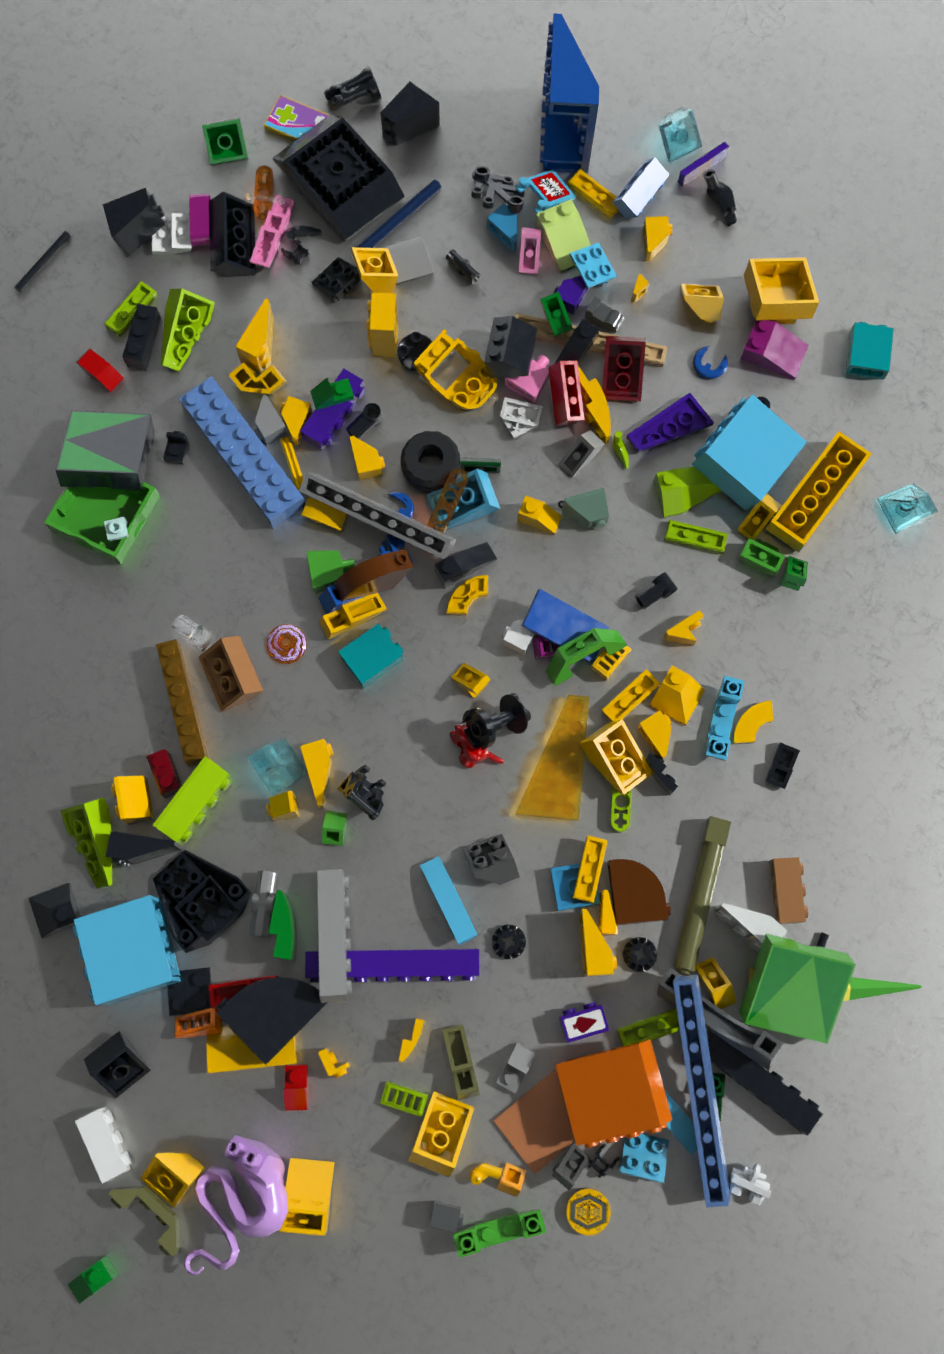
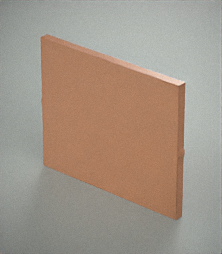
[493,1069,575,1174]

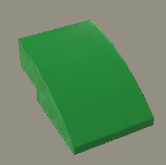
[269,890,297,961]

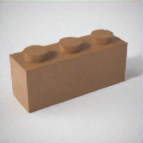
[769,857,808,924]

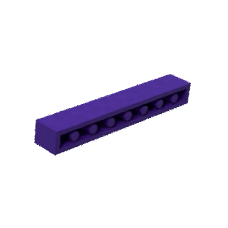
[305,949,480,983]

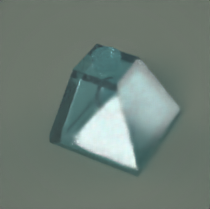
[658,107,702,162]
[877,483,938,534]

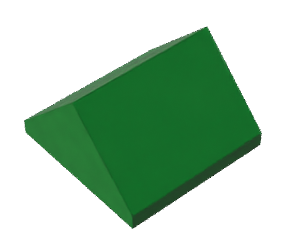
[202,118,248,165]

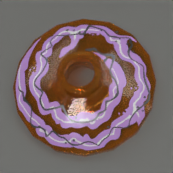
[266,624,307,664]

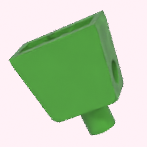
[306,550,355,594]

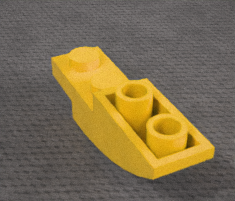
[578,366,611,444]

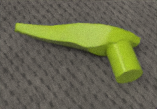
[613,431,629,469]

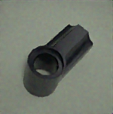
[345,403,382,439]
[635,572,678,610]

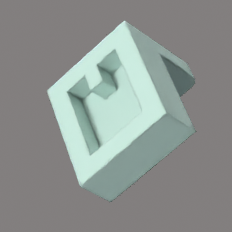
[104,517,129,541]

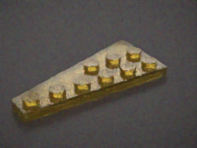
[515,695,589,821]

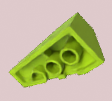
[160,288,215,371]
[653,467,721,518]

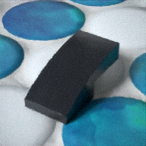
[765,742,800,789]

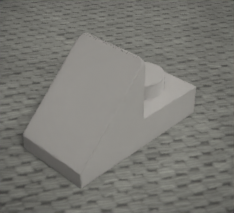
[496,1043,536,1093]

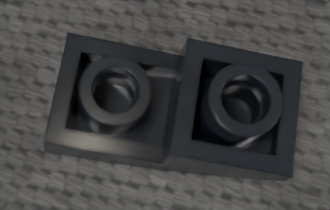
[645,753,678,795]

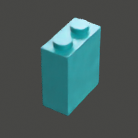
[845,322,894,379]
[338,623,404,689]

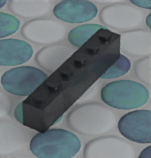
[707,1031,823,1136]

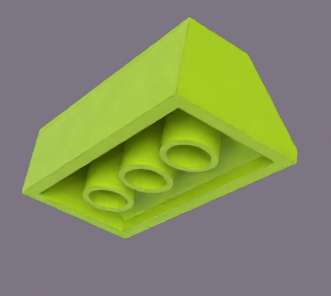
[153,756,232,845]

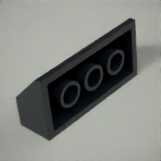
[209,191,256,277]

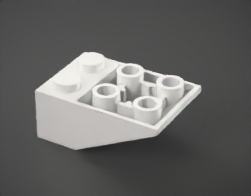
[714,903,788,952]

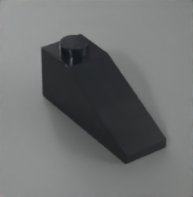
[554,319,599,365]
[434,542,497,588]

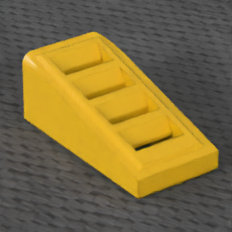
[590,646,632,681]
[599,890,618,935]

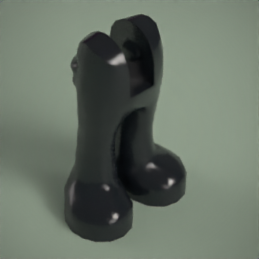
[324,66,382,109]

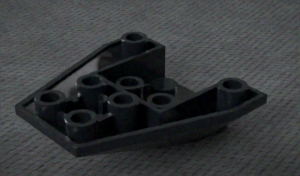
[153,850,252,953]

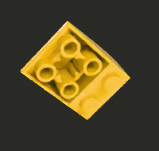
[280,1158,335,1236]

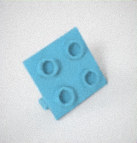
[570,242,617,288]
[619,1133,669,1183]

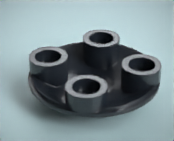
[397,332,433,371]

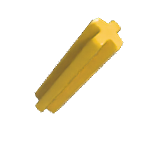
[280,436,303,492]

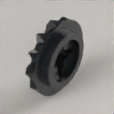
[492,924,526,959]
[623,937,657,972]

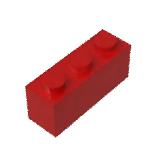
[548,361,585,426]

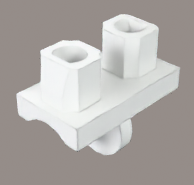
[729,1164,771,1205]

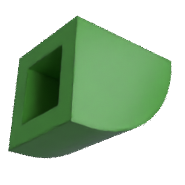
[322,811,347,846]

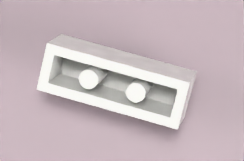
[75,1107,132,1184]

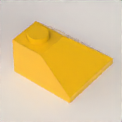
[351,247,398,293]
[681,284,724,323]
[649,665,705,725]
[140,1153,204,1208]

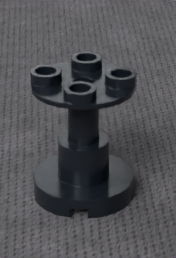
[462,693,531,750]

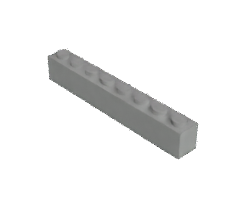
[299,472,456,559]

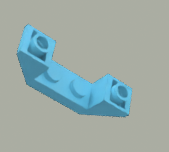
[705,676,745,761]

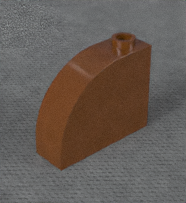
[334,549,413,601]
[607,859,671,926]

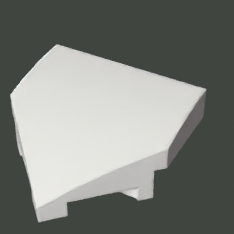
[500,397,543,439]

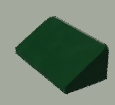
[461,457,501,473]

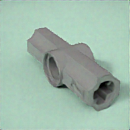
[249,871,277,938]

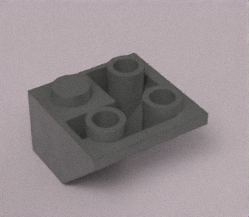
[463,834,520,885]

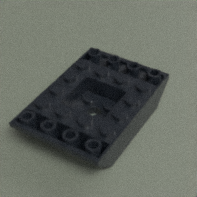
[273,114,405,241]

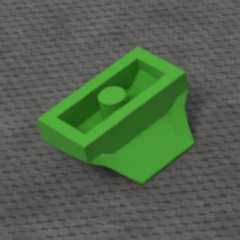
[739,538,785,576]

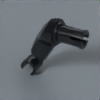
[703,169,737,227]

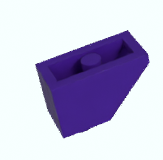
[553,276,589,315]

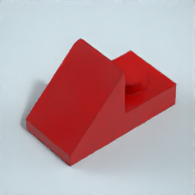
[283,1065,308,1111]

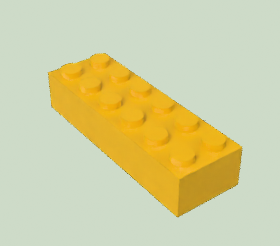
[766,431,872,553]

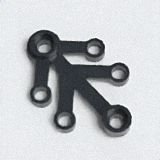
[471,166,525,214]

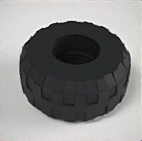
[400,431,461,493]

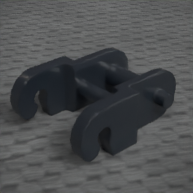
[280,237,310,264]
[588,1143,620,1178]

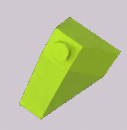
[60,797,112,888]

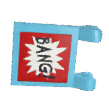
[515,169,576,213]

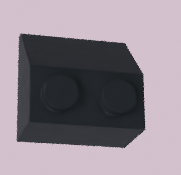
[83,1031,151,1099]

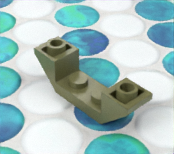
[108,1186,180,1257]

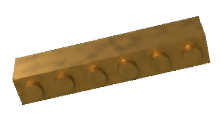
[156,639,209,767]

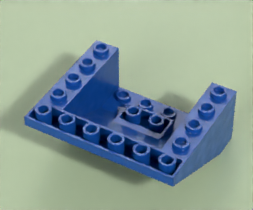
[540,13,599,173]

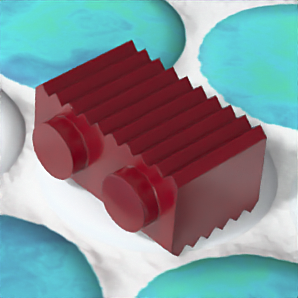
[146,749,182,798]

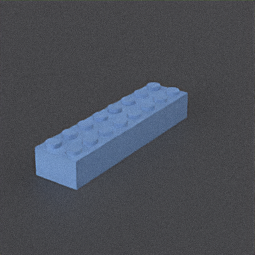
[179,376,305,528]

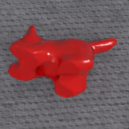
[450,724,504,768]

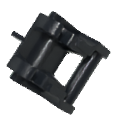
[337,765,387,821]

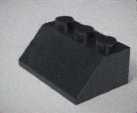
[484,316,537,378]

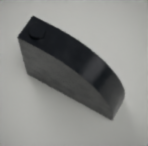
[215,977,327,1065]

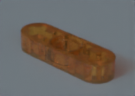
[254,165,274,220]

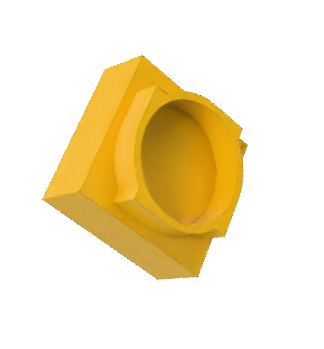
[743,257,819,324]

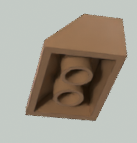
[199,636,263,712]

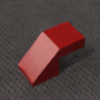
[76,348,124,392]

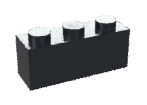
[122,304,161,371]

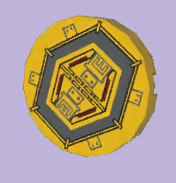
[566,1188,611,1236]

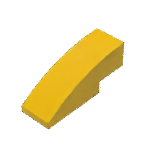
[319,593,387,640]

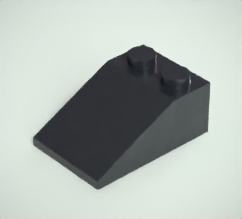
[105,831,183,867]

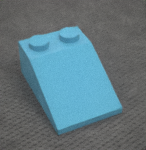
[427,469,500,531]

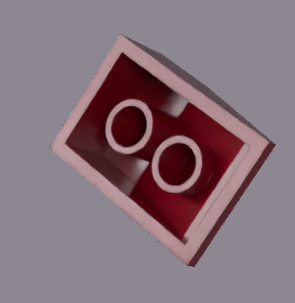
[602,336,646,401]

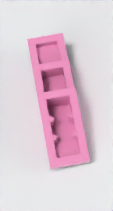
[250,195,295,268]

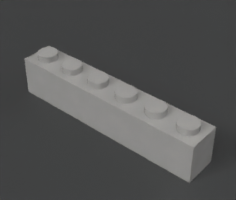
[317,869,352,1003]

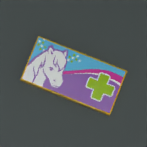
[264,95,330,141]

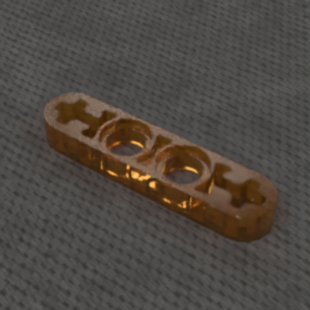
[427,469,469,534]

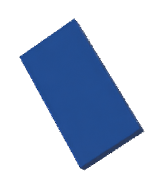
[521,589,609,664]

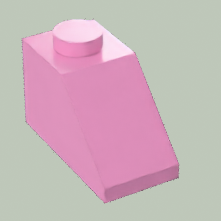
[519,227,541,274]

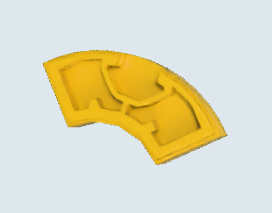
[446,575,488,615]
[733,700,774,744]

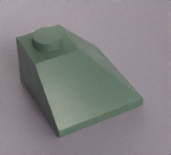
[562,488,609,529]

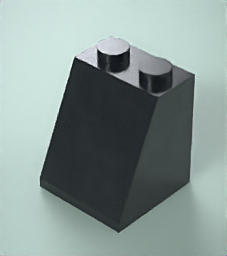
[380,81,440,145]
[102,187,165,257]

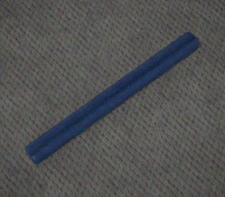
[356,180,442,248]

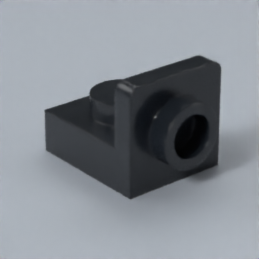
[163,431,189,465]

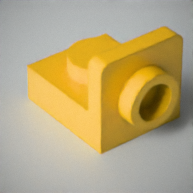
[318,1048,350,1079]

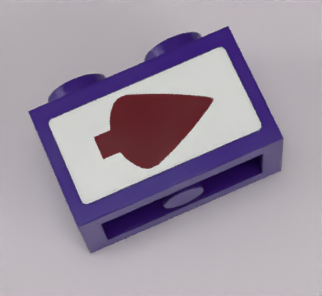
[559,1002,610,1043]

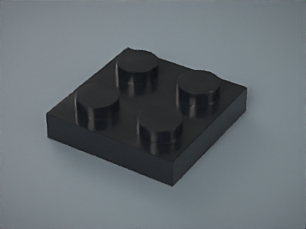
[167,967,214,1016]

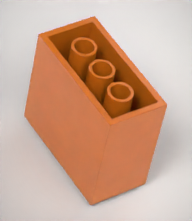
[556,1039,673,1148]

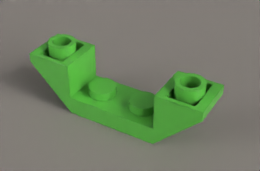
[546,628,627,686]
[453,1209,547,1258]

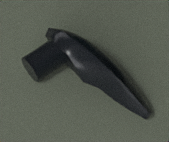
[285,225,321,239]

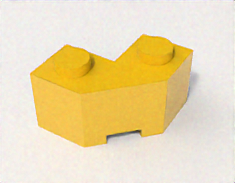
[229,362,288,395]

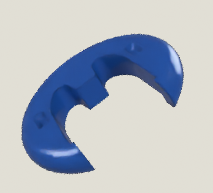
[693,346,728,379]
[388,492,414,518]

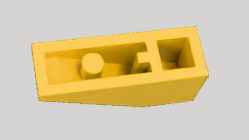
[300,739,334,809]

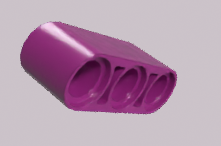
[189,193,211,247]

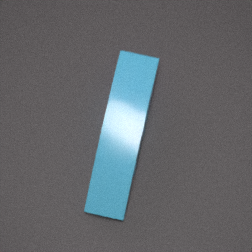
[420,856,478,945]

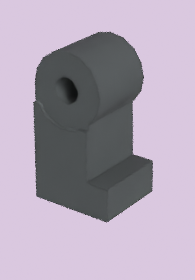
[585,296,624,333]

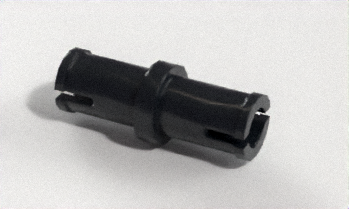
[446,249,481,284]

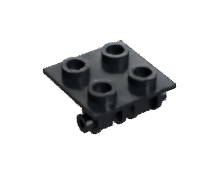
[311,257,361,302]

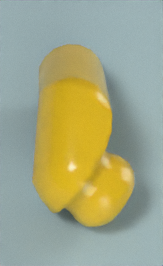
[470,1163,503,1185]

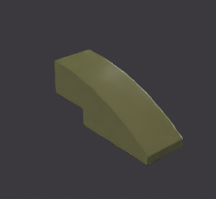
[442,1025,480,1100]

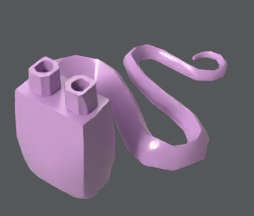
[184,1135,288,1275]

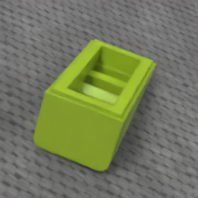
[380,1082,429,1117]

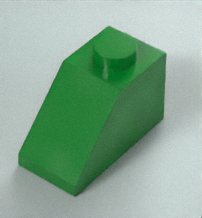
[67,1256,119,1304]

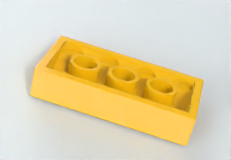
[206,1026,298,1073]

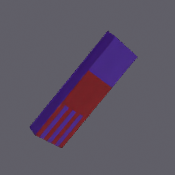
[678,142,729,187]

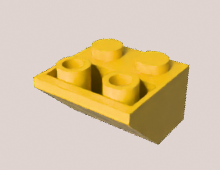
[111,776,155,825]

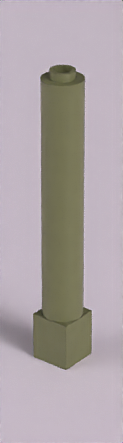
[674,816,731,975]

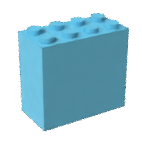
[692,394,807,511]
[73,895,181,1006]

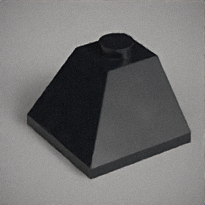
[28,883,81,939]

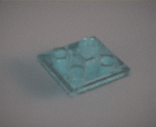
[248,738,308,796]

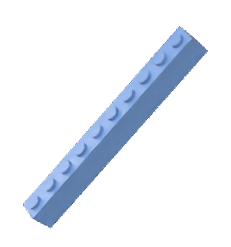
[673,975,731,1207]

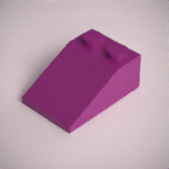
[740,320,809,380]

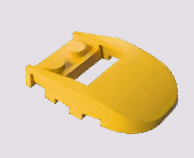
[413,329,497,410]

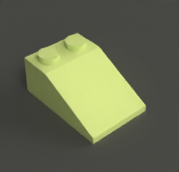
[535,199,591,273]

